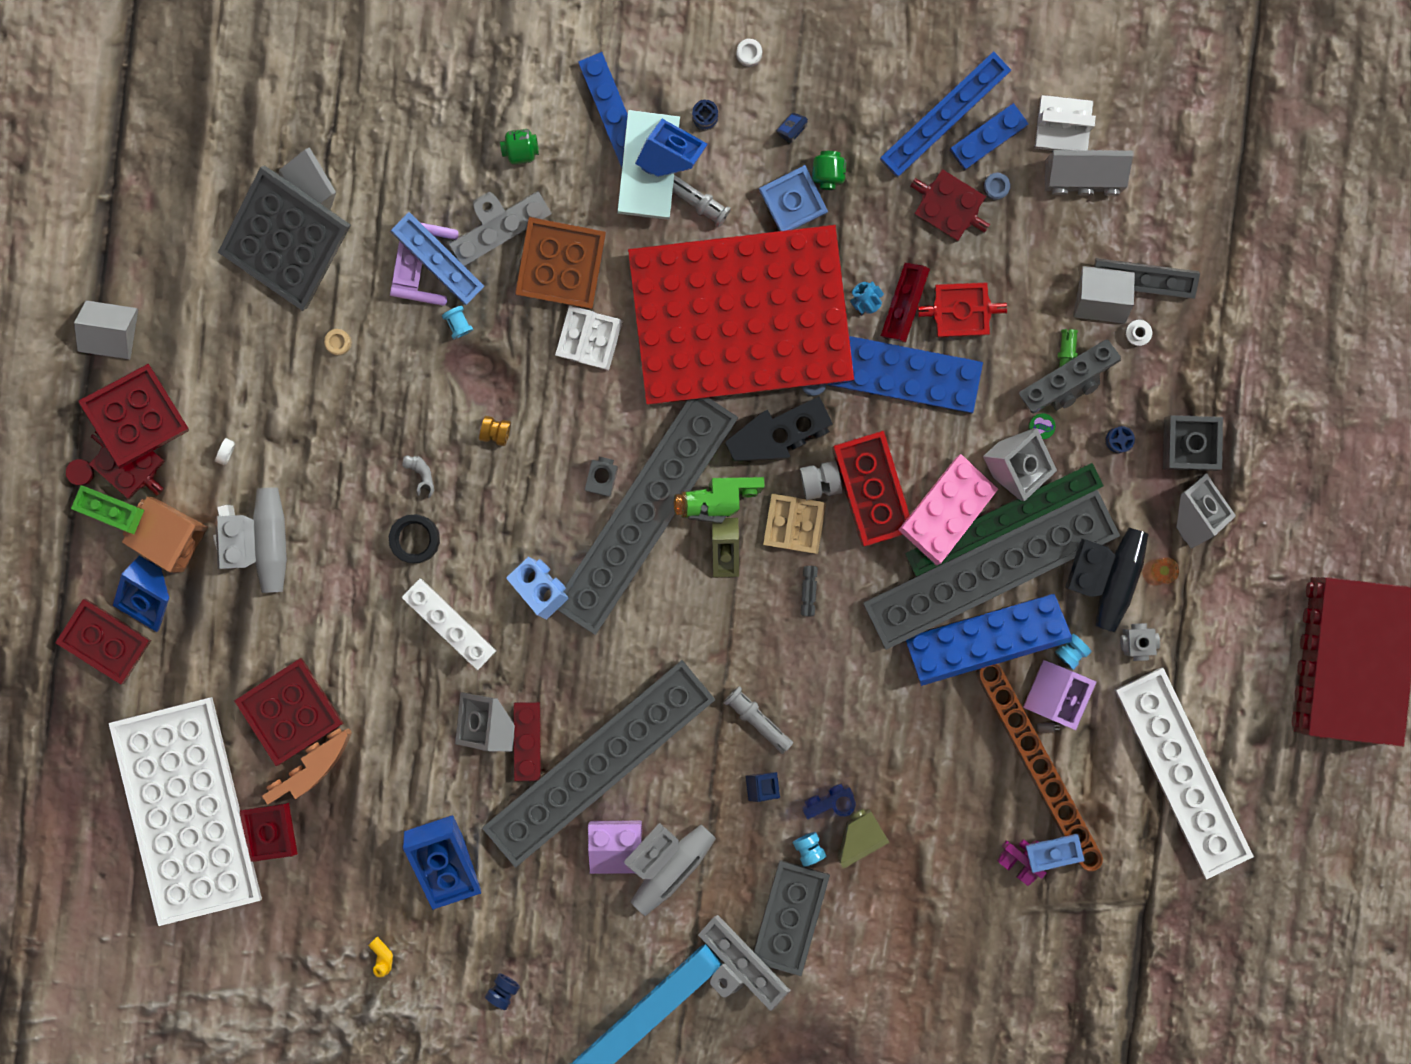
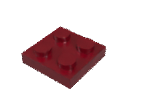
[240,803,298,862]

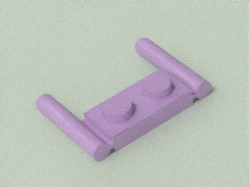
[390,223,459,306]

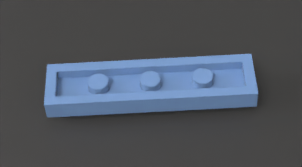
[390,212,484,305]

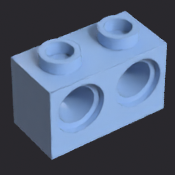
[506,557,569,620]

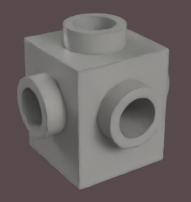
[1120,623,1160,661]

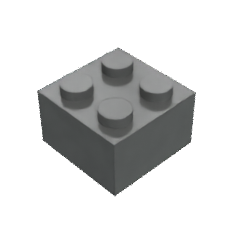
[1162,416,1223,471]

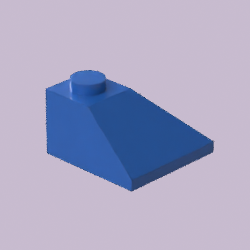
[635,118,707,177]
[113,555,169,632]

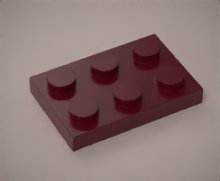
[55,599,152,685]

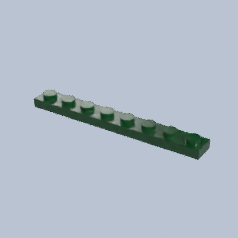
[904,463,1104,577]

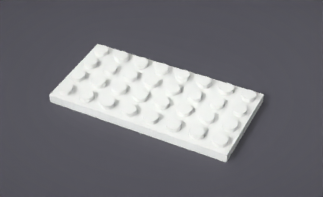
[109,697,262,926]

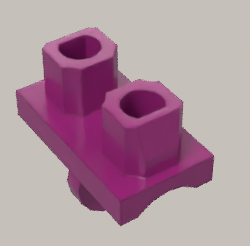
[997,839,1046,886]

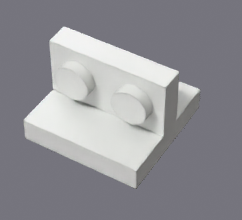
[1034,95,1096,151]

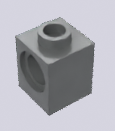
[585,457,618,497]

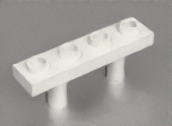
[402,578,496,670]

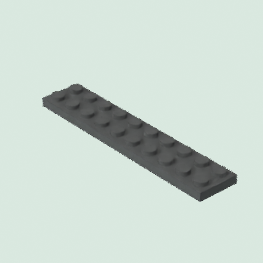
[557,398,739,635]
[863,489,1120,650]
[482,660,716,868]

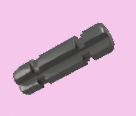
[801,565,818,617]

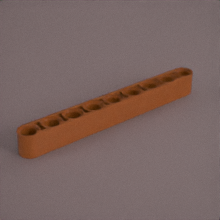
[976,664,1103,871]

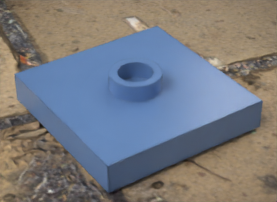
[759,165,828,231]

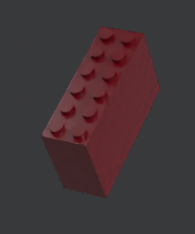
[1292,577,1411,747]

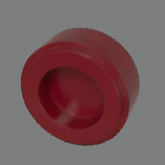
[66,459,94,485]

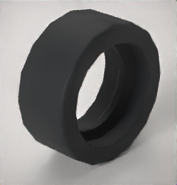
[389,514,440,564]

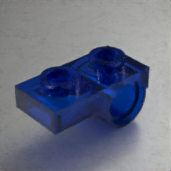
[802,783,856,820]

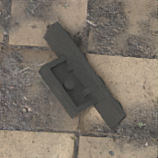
[1019,339,1121,414]

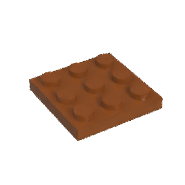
[515,217,606,309]

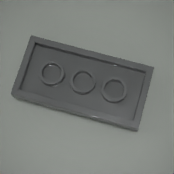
[753,860,830,976]

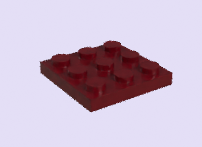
[78,363,189,469]
[234,658,344,767]

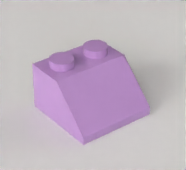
[588,821,642,874]

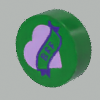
[1028,413,1056,440]

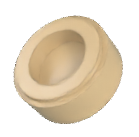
[324,329,352,356]

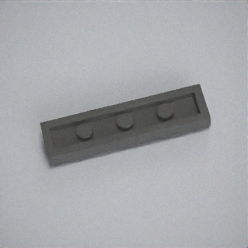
[1094,258,1200,299]

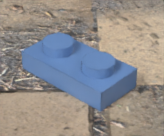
[1026,834,1084,873]

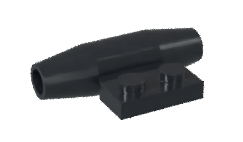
[1065,527,1149,633]

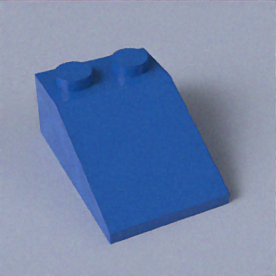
[403,815,481,910]

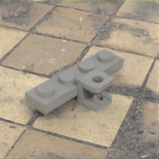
[449,191,552,266]
[698,915,791,1011]

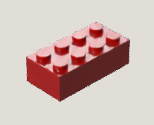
[832,431,910,547]

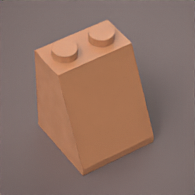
[122,496,208,572]

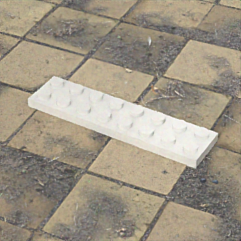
[1115,667,1254,879]

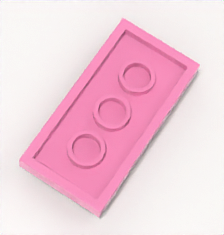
[899,454,998,565]

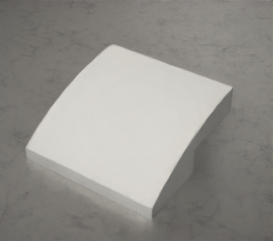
[555,305,623,371]

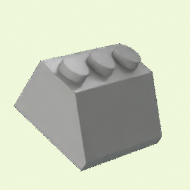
[1045,150,1133,196]

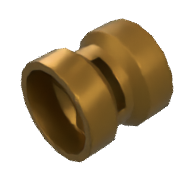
[479,415,511,447]

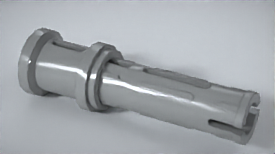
[672,175,731,228]
[723,686,793,754]

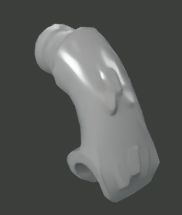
[402,455,434,498]

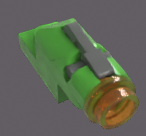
[674,477,764,524]

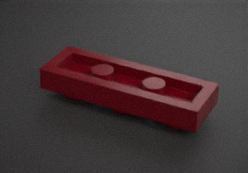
[880,262,930,343]
[514,702,541,781]

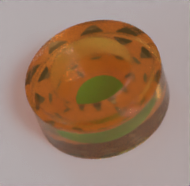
[1151,558,1179,584]

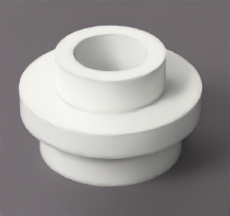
[1126,320,1152,346]

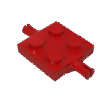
[918,282,1007,338]

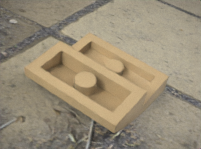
[763,494,826,554]

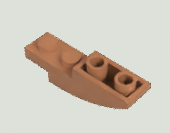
[262,728,352,805]

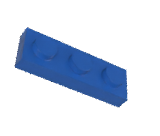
[950,103,1029,171]

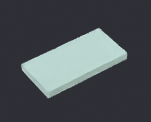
[617,110,680,220]

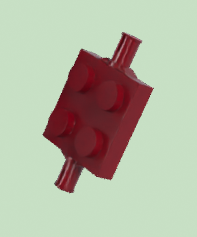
[910,169,990,241]
[89,431,165,500]

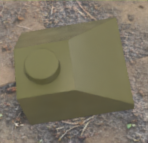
[837,808,889,869]

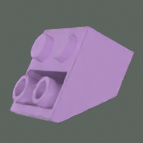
[1023,660,1096,730]

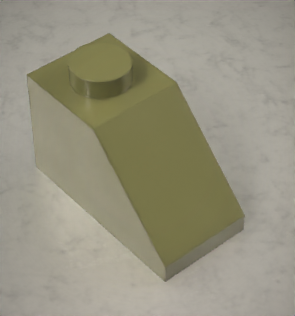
[712,518,739,577]

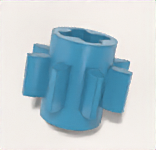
[850,282,884,314]

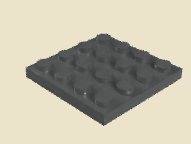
[218,165,351,311]

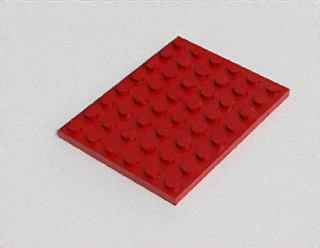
[628,225,854,405]

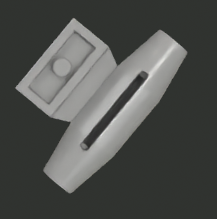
[215,488,287,593]
[624,823,716,916]

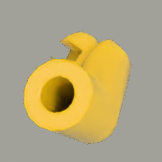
[368,936,393,978]

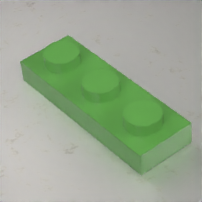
[71,485,144,534]

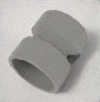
[800,461,842,501]

